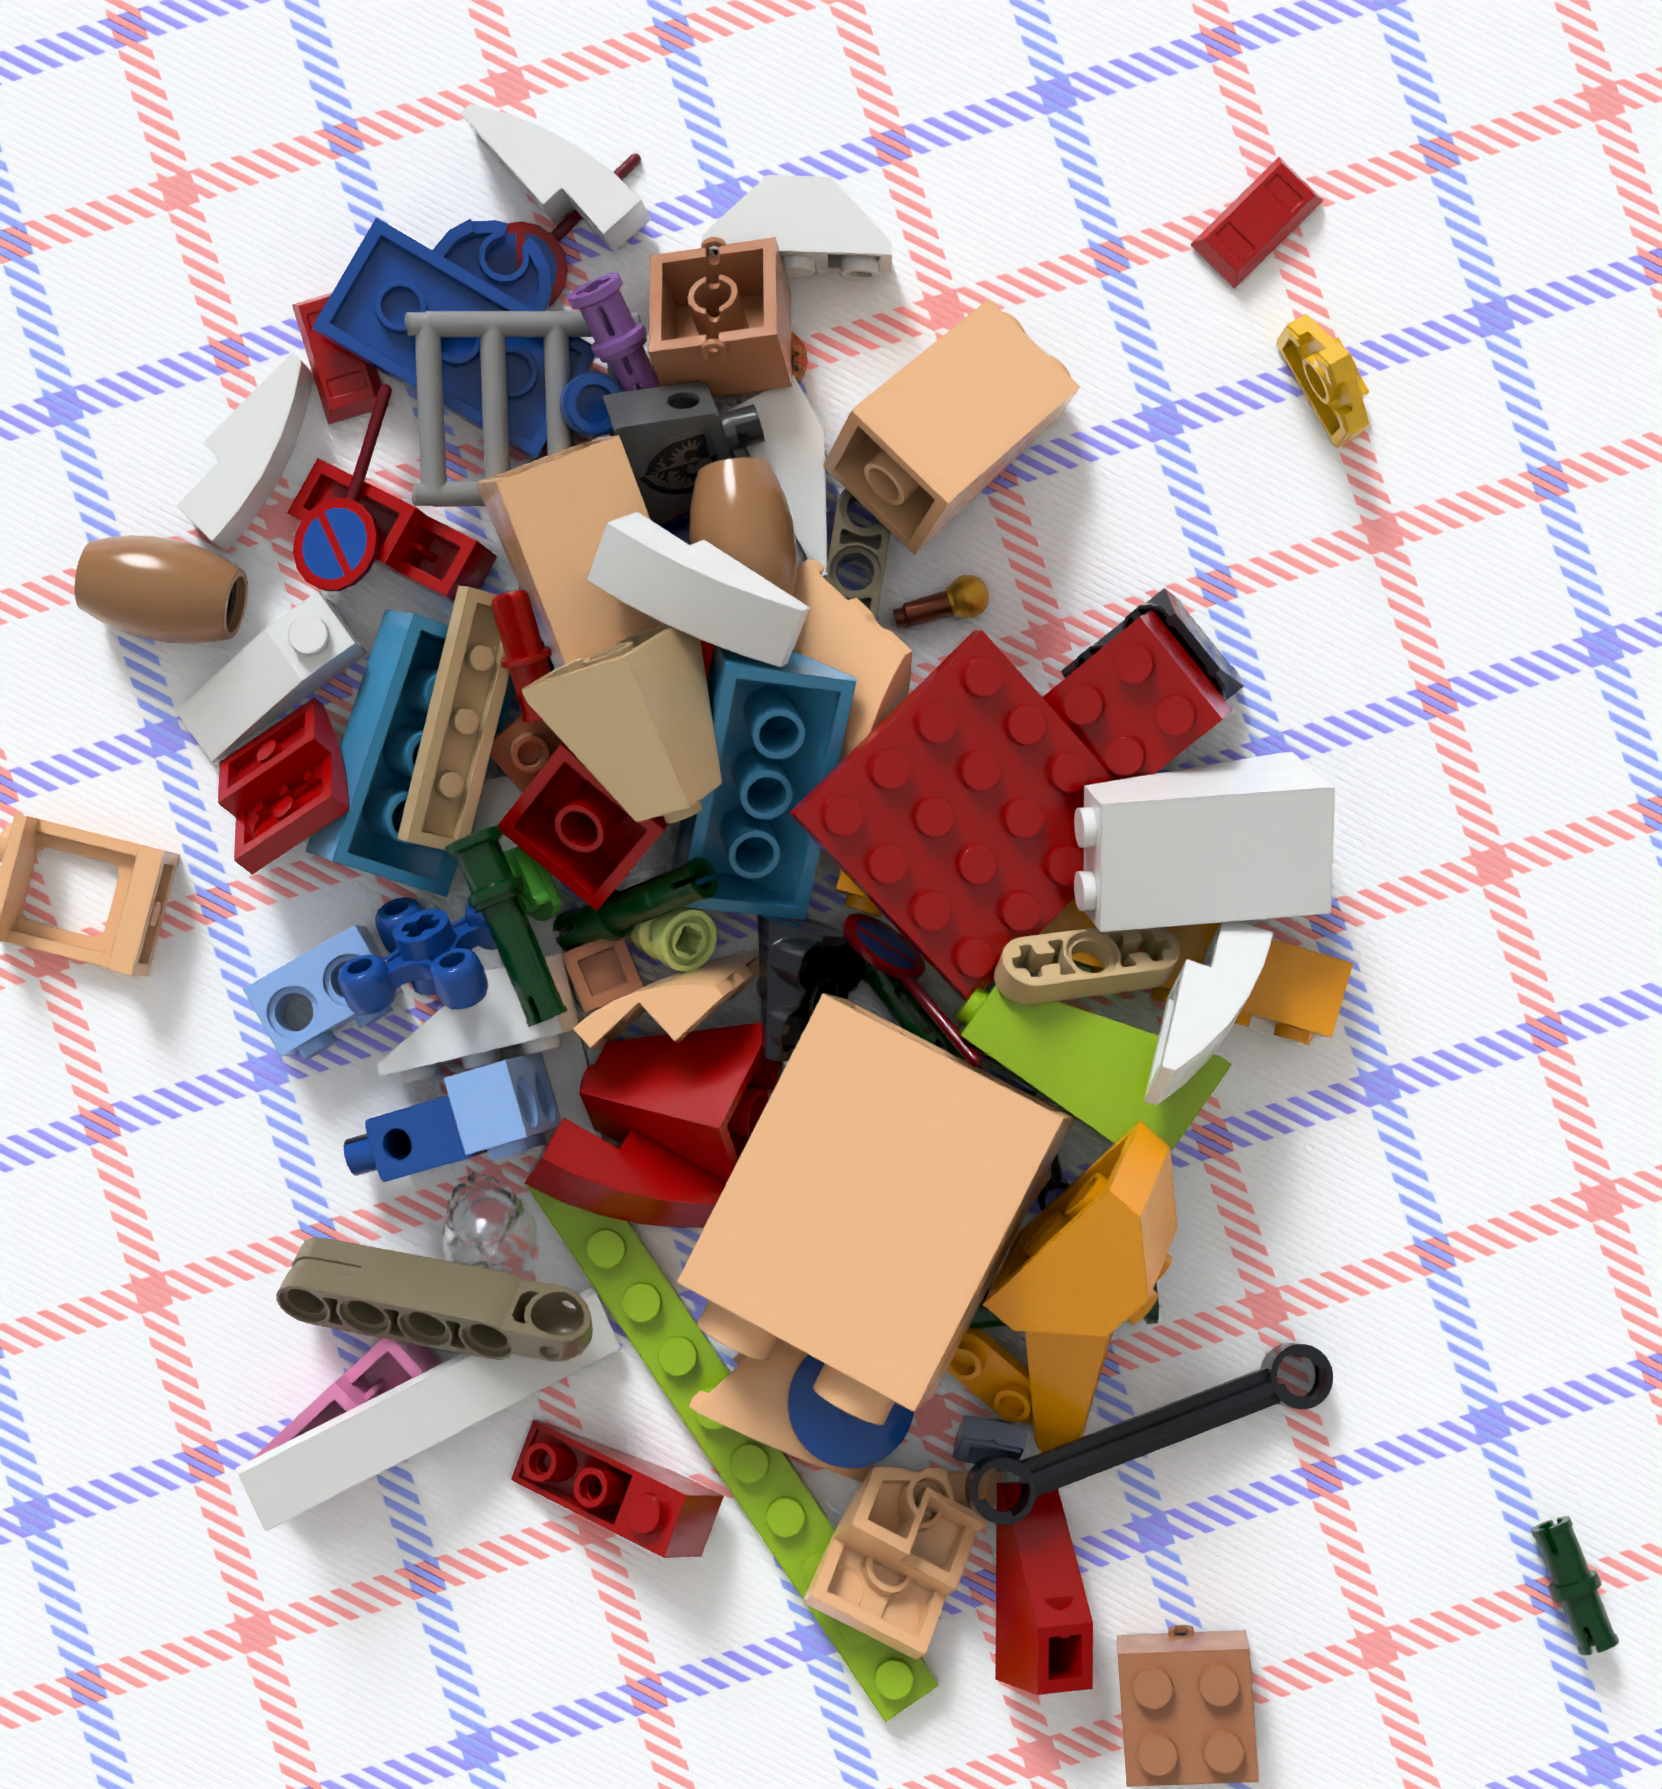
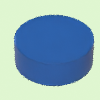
[560,372,624,438]

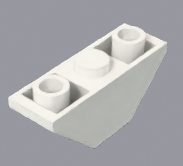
[701,175,893,280]

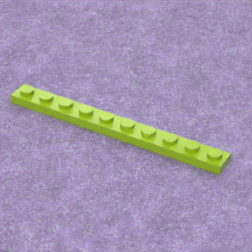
[526,1186,939,1722]

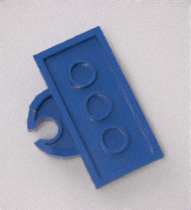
[312,217,596,461]

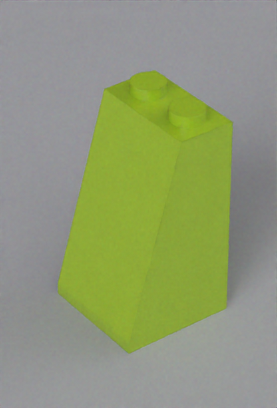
[953,982,1232,1152]

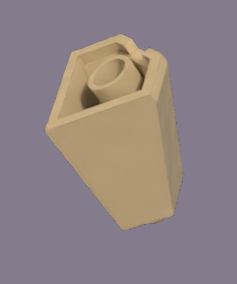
[521,624,722,824]

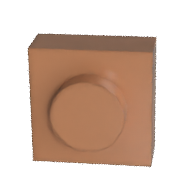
[562,937,645,1013]

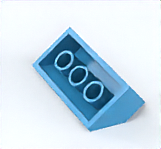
[305,610,515,897]
[671,645,856,920]

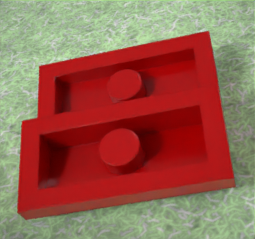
[218,697,350,875]

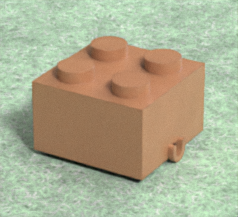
[648,237,792,397]
[1117,1625,1259,1787]

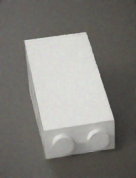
[1074,752,1335,932]

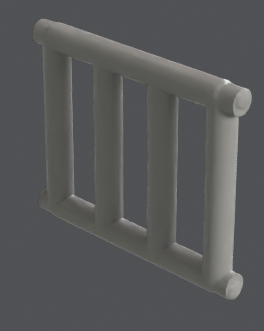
[404,311,641,507]

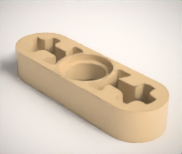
[994,927,1180,1005]

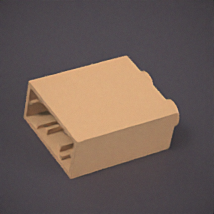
[677,994,1075,1425]

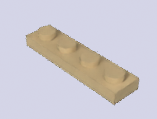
[397,586,510,850]

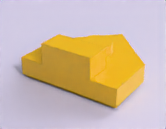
[1276,314,1370,448]

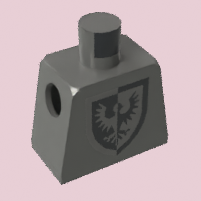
[603,381,765,525]

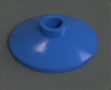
[788,1354,914,1468]

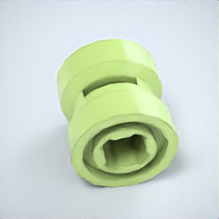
[631,907,717,972]

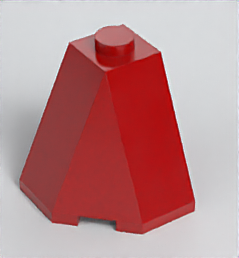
[579,1023,783,1183]

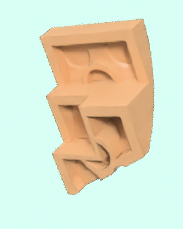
[793,558,913,763]
[572,950,760,1050]
[689,1339,876,1482]
[803,1467,1006,1660]

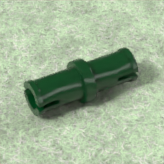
[1531,1516,1619,1655]

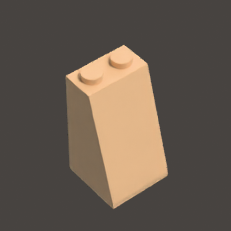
[823,299,1080,555]
[476,435,664,669]

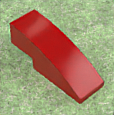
[287,458,498,605]
[524,1117,726,1228]

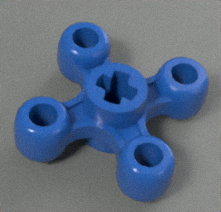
[338,897,497,1016]

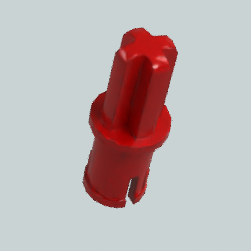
[491,590,552,723]

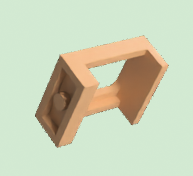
[0,813,180,976]

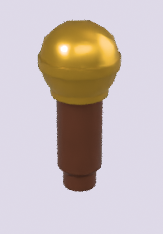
[893,575,989,628]

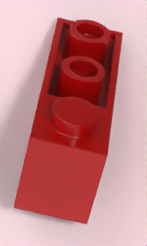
[511,1420,724,1558]
[995,1481,1093,1695]

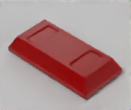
[1190,156,1323,289]
[292,292,389,425]

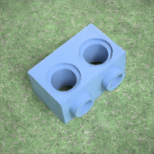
[243,925,403,1060]
[444,1052,561,1161]

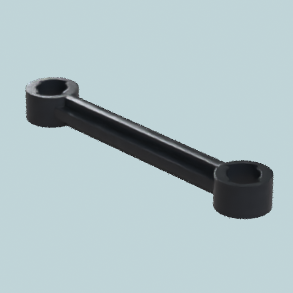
[965,1343,1333,1525]

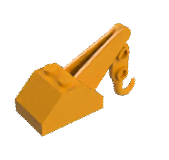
[947,1121,1178,1452]

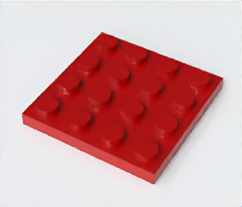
[789,630,1116,1001]

